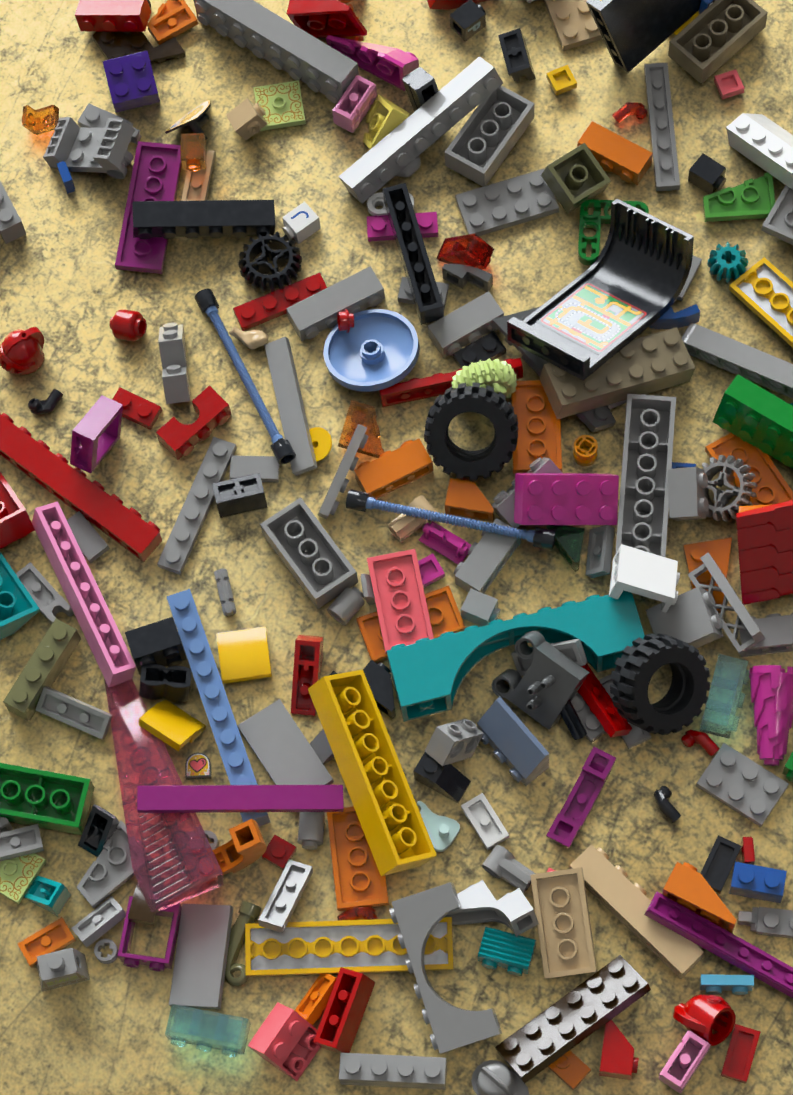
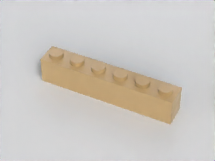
[569,844,704,979]

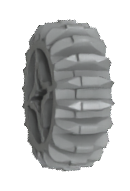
[702,455,758,522]

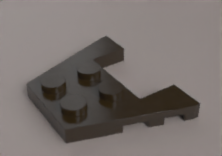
[92,0,186,64]

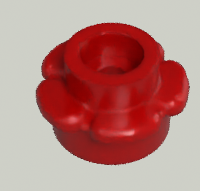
[337,309,354,333]

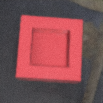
[714,69,745,100]

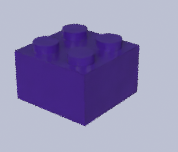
[102,51,160,113]

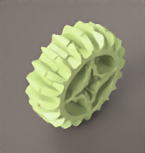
[451,358,517,400]

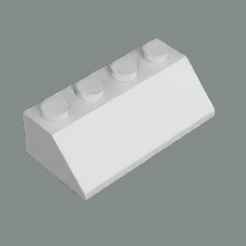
[726,113,793,190]

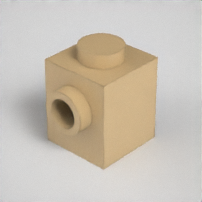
[226,98,268,140]

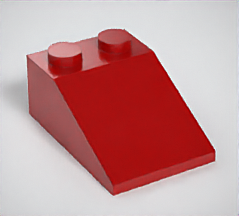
[286,0,368,38]
[0,472,35,549]

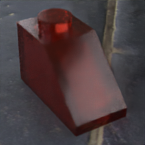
[437,234,494,270]

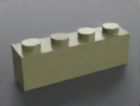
[3,618,81,722]

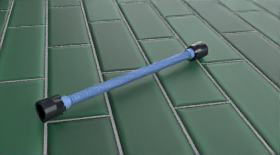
[195,289,296,465]
[346,489,556,550]

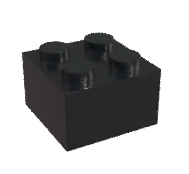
[125,617,187,675]

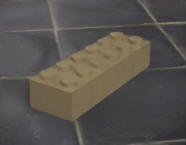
[539,327,695,419]

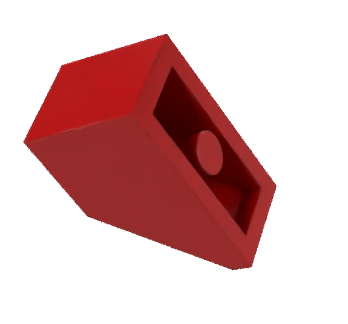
[599,1019,639,1080]

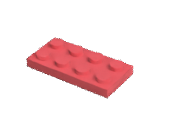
[367,549,434,654]

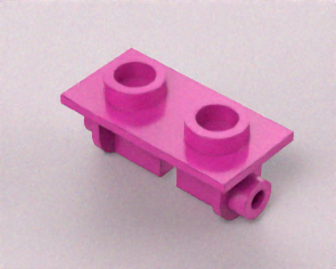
[419,521,472,565]

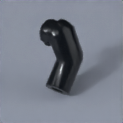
[28,389,63,415]
[654,786,681,823]

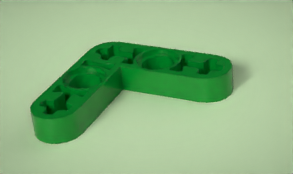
[578,199,649,266]

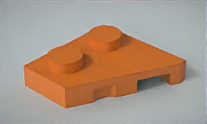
[147,0,198,45]

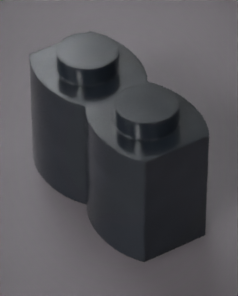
[139,664,192,702]

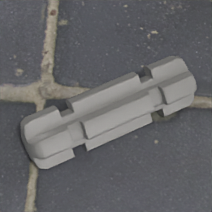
[214,569,236,616]

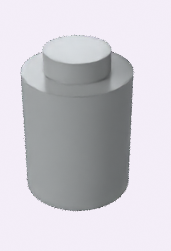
[327,587,365,626]
[297,812,325,850]

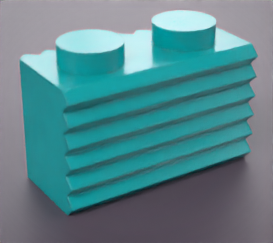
[478,927,536,976]

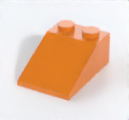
[662,862,737,934]

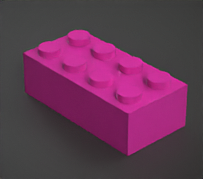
[514,473,619,525]

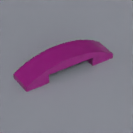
[546,747,616,848]

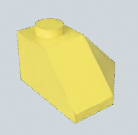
[363,94,410,149]

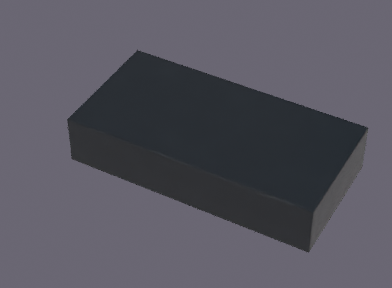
[701,835,742,894]

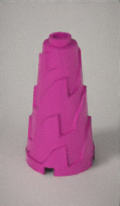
[749,665,793,766]

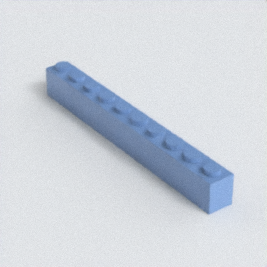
[166,589,271,826]

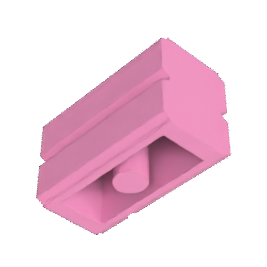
[332,75,377,133]
[659,1030,711,1094]

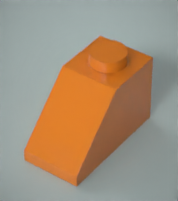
[445,478,494,522]

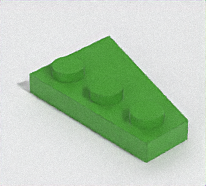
[703,172,775,222]

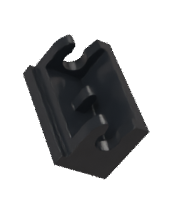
[498,28,536,83]
[212,473,267,518]

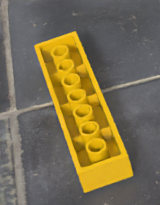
[308,669,437,876]

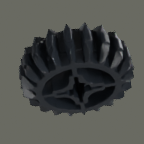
[238,231,302,293]

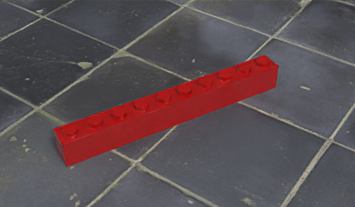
[0,413,162,562]

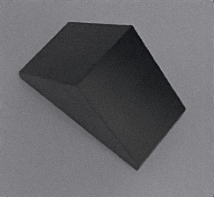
[78,804,119,857]

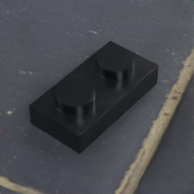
[453,331,506,368]

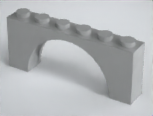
[389,882,502,1054]

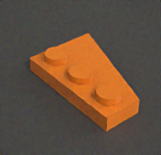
[683,537,732,614]

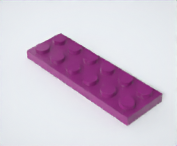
[115,141,184,274]

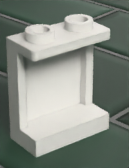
[609,544,680,613]

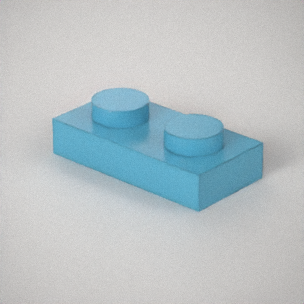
[700,974,754,995]

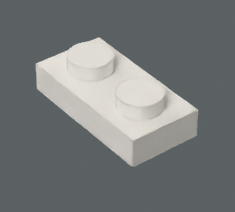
[461,793,509,851]

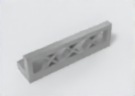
[687,552,765,655]

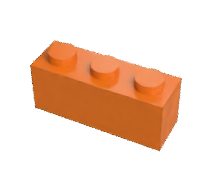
[577,121,653,185]
[354,438,433,499]

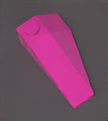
[326,35,419,91]

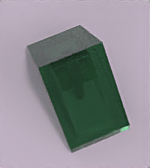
[546,525,585,572]

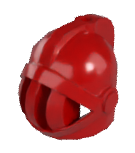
[0,327,45,375]
[673,994,736,1046]

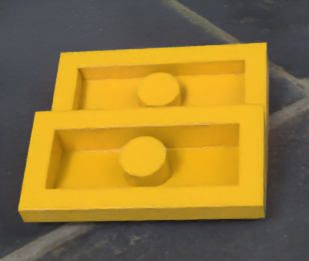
[217,627,272,684]
[138,700,206,752]

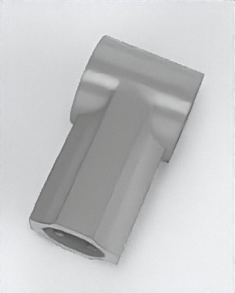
[481,845,536,893]

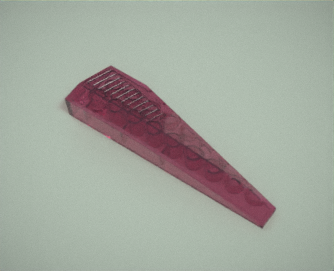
[104,678,223,913]

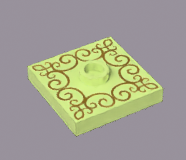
[253,80,306,131]
[0,853,47,904]

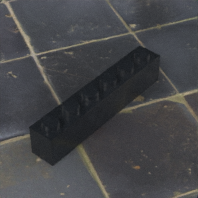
[383,183,444,325]
[132,200,275,240]

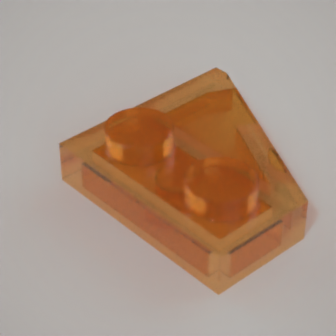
[338,400,384,458]

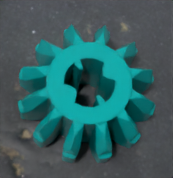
[707,242,748,284]

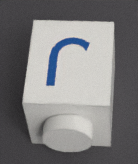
[282,201,321,244]

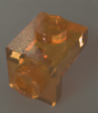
[22,105,59,135]

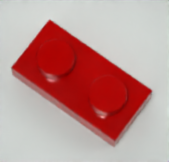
[112,387,162,430]

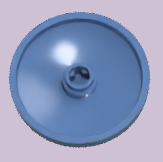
[323,309,420,392]

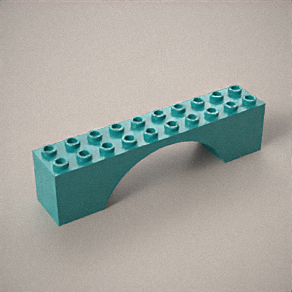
[387,590,645,722]

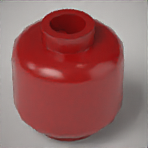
[109,309,147,342]

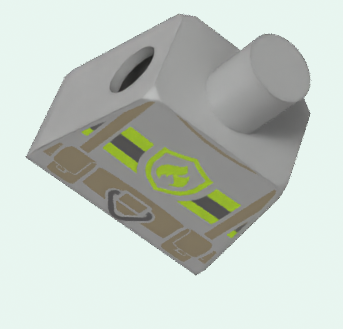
[37,948,90,992]

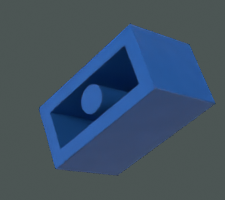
[729,862,787,903]

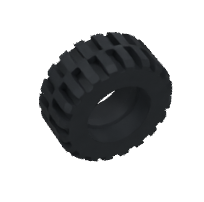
[424,382,518,481]
[610,633,710,735]

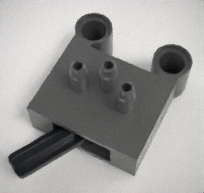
[492,631,589,740]

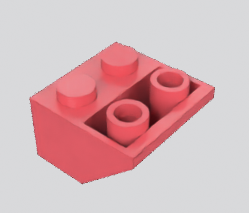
[247,1002,321,1081]

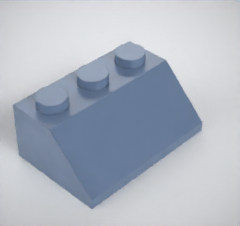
[477,697,549,786]

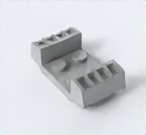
[43,117,135,173]

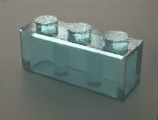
[700,654,750,738]
[165,1004,251,1057]

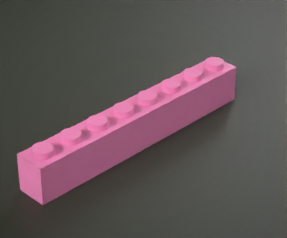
[32,501,136,687]

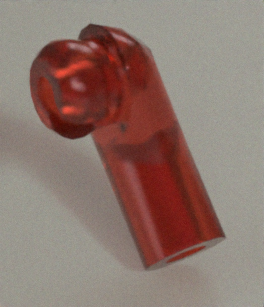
[612,102,648,123]
[337,907,378,921]

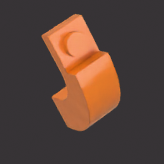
[197,819,267,882]

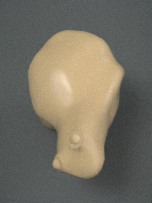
[229,327,268,350]

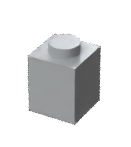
[461,588,501,626]

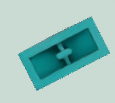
[24,875,71,917]

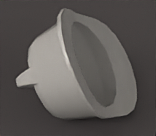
[471,1060,529,1095]

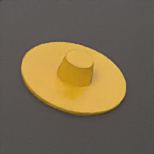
[309,427,332,462]

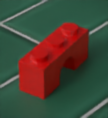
[156,385,231,460]

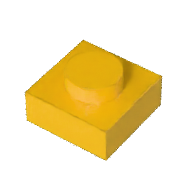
[546,65,577,96]

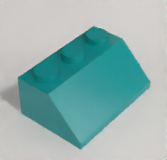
[0,553,40,640]

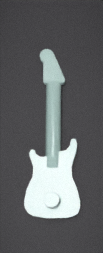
[417,801,460,852]

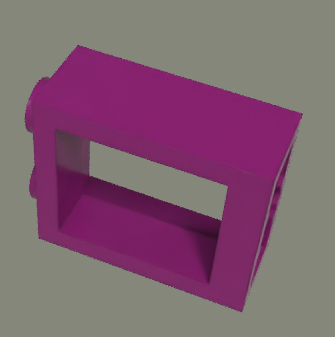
[70,395,123,473]
[118,896,182,972]

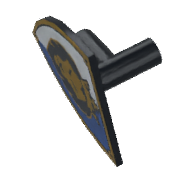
[165,100,211,143]

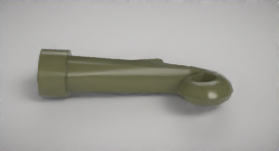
[225,901,262,987]

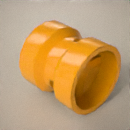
[573,435,598,466]

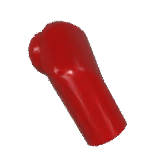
[681,729,720,757]

